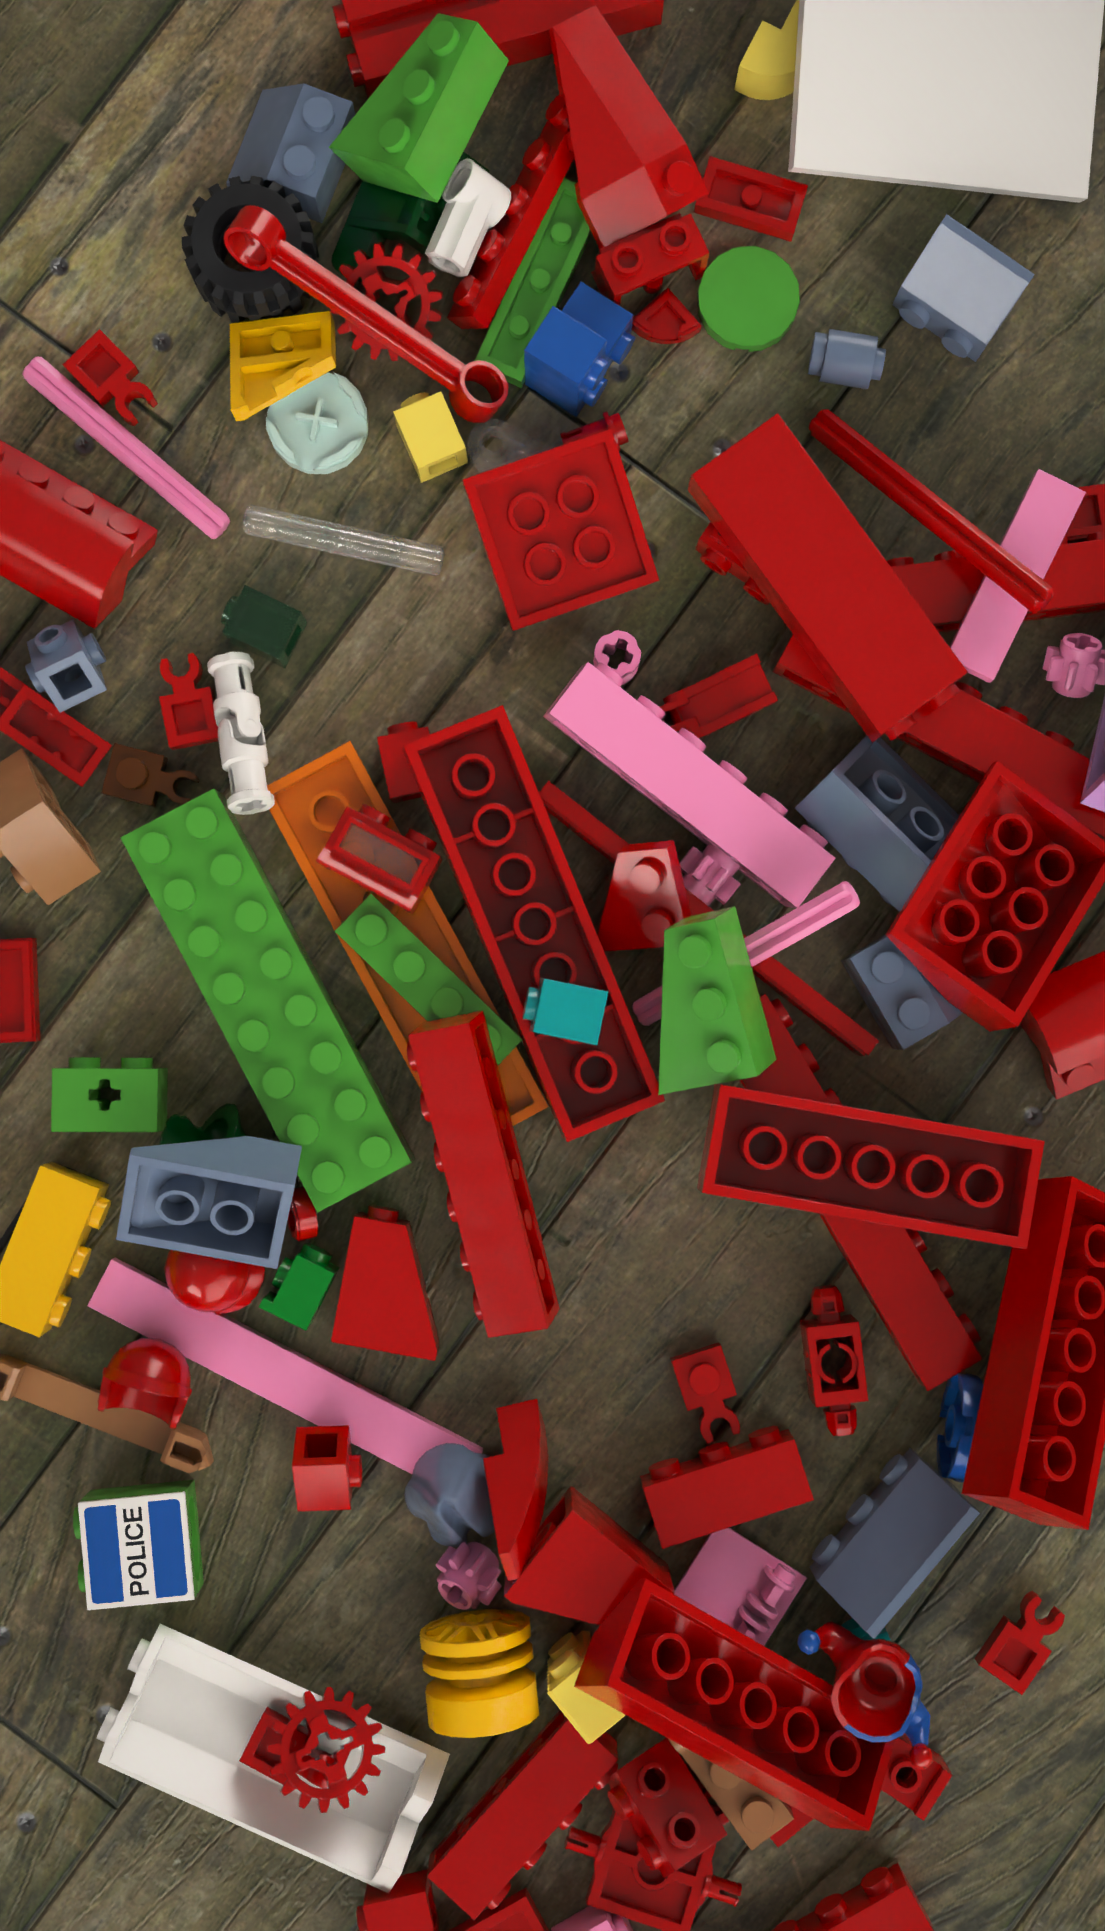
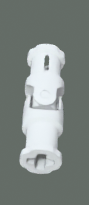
[207,652,275,815]

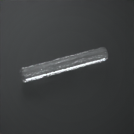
[243,505,445,576]

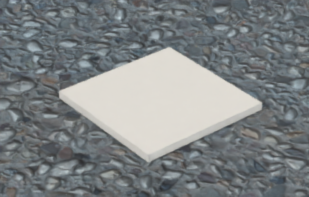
[788,0,1105,203]

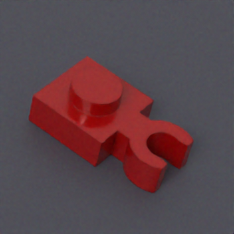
[62,329,158,427]
[159,653,218,750]
[670,1342,740,1443]
[974,1591,1065,1695]

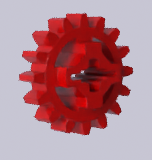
[330,242,443,361]
[267,1687,385,1813]

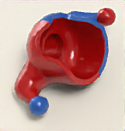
[797,1621,933,1769]

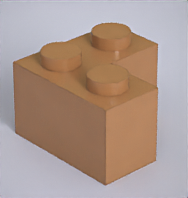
[0,748,101,905]

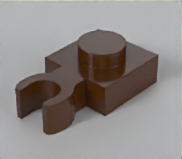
[101,743,200,808]

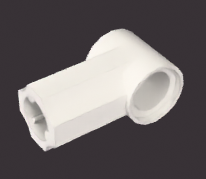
[425,158,511,277]

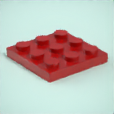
[462,428,660,631]

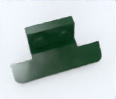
[331,152,490,283]

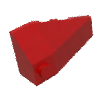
[549,5,709,249]

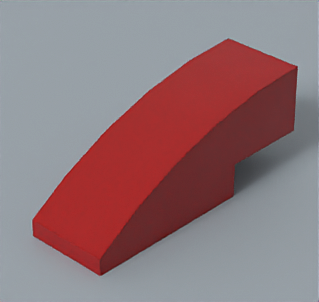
[483,1399,549,1581]

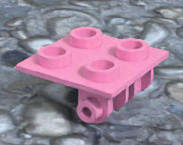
[674,1527,807,1646]

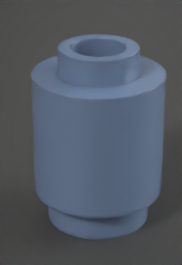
[807,329,886,390]

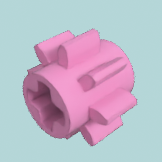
[1042,633,1105,698]
[679,844,741,906]
[436,1542,502,1610]

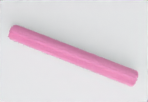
[22,356,230,539]
[632,881,860,1026]

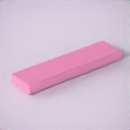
[949,469,1086,683]

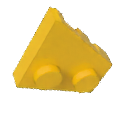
[229,311,336,421]

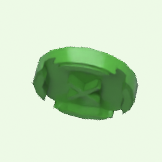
[697,246,800,352]

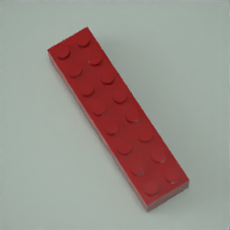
[403,705,665,1142]

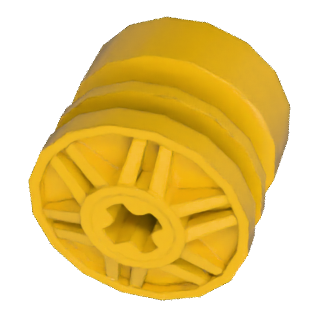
[420,1609,539,1738]

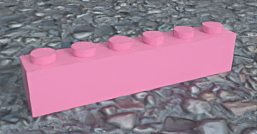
[543,662,836,908]

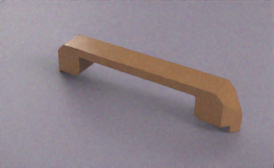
[0,1354,214,1474]

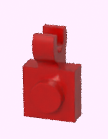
[239,1707,334,1789]

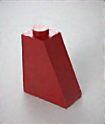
[331,1205,440,1361]

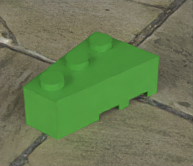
[329,13,509,203]
[658,906,777,1095]

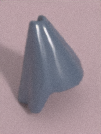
[404,1443,495,1547]

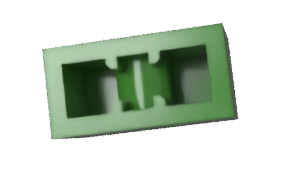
[51,1057,168,1132]

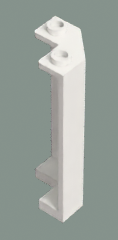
[96,1624,450,1893]

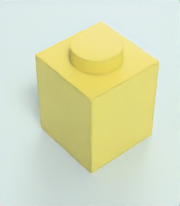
[393,391,468,483]

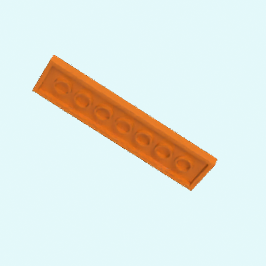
[267,741,549,1126]

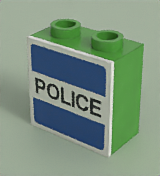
[73,1479,204,1610]

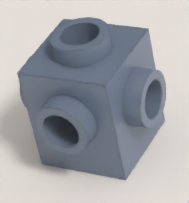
[25,619,107,713]

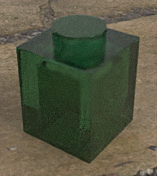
[221,585,308,668]

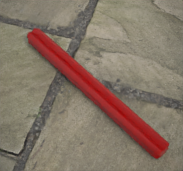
[809,409,1054,613]

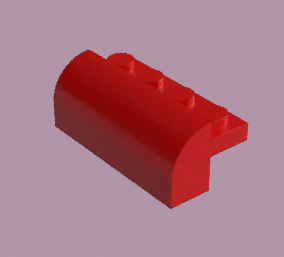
[0,440,158,629]
[1021,951,1105,1100]

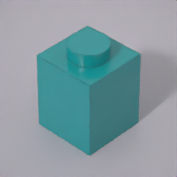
[523,978,608,1045]

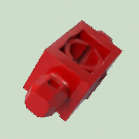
[800,1285,869,1436]

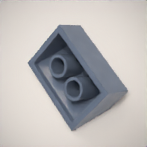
[795,735,960,912]
[810,1448,980,1639]

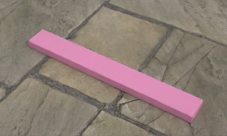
[87,1257,483,1474]

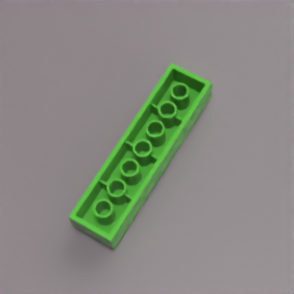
[120,788,416,1213]

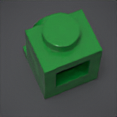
[259,1242,340,1331]

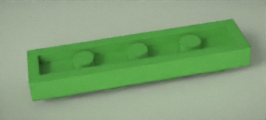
[474,178,592,388]
[335,894,523,1066]

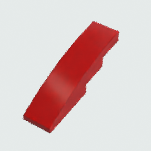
[0,666,112,787]

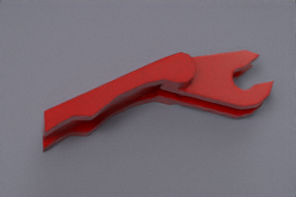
[659,653,778,739]

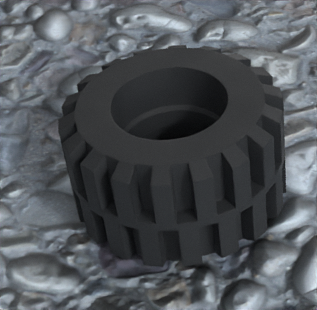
[182,176,319,323]

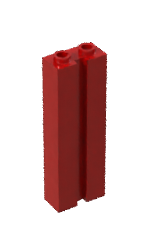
[332,0,664,99]
[687,413,968,743]

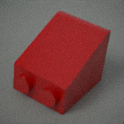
[504,1486,675,1626]

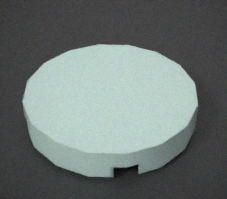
[266,372,369,474]

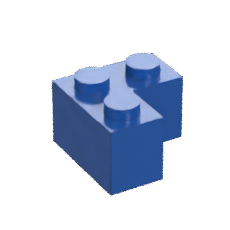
[524,282,636,417]

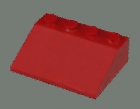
[885,760,1105,1032]

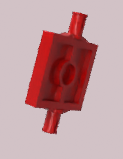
[564,1808,742,1931]

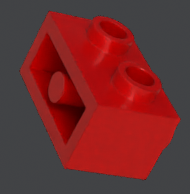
[607,1737,728,1878]

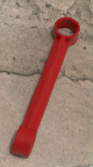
[224,205,508,423]

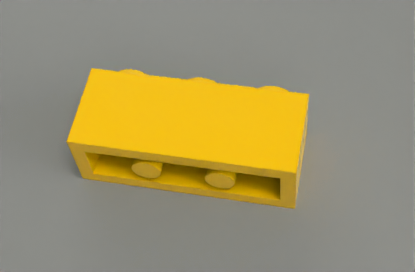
[0,1162,111,1338]

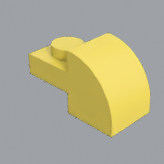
[734,0,799,100]

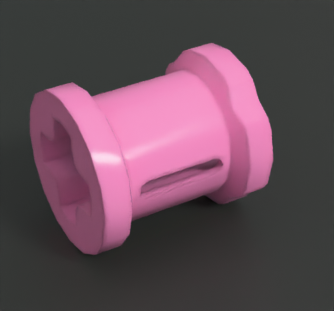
[593,630,641,685]

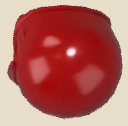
[165,1250,265,1315]
[98,1338,192,1429]

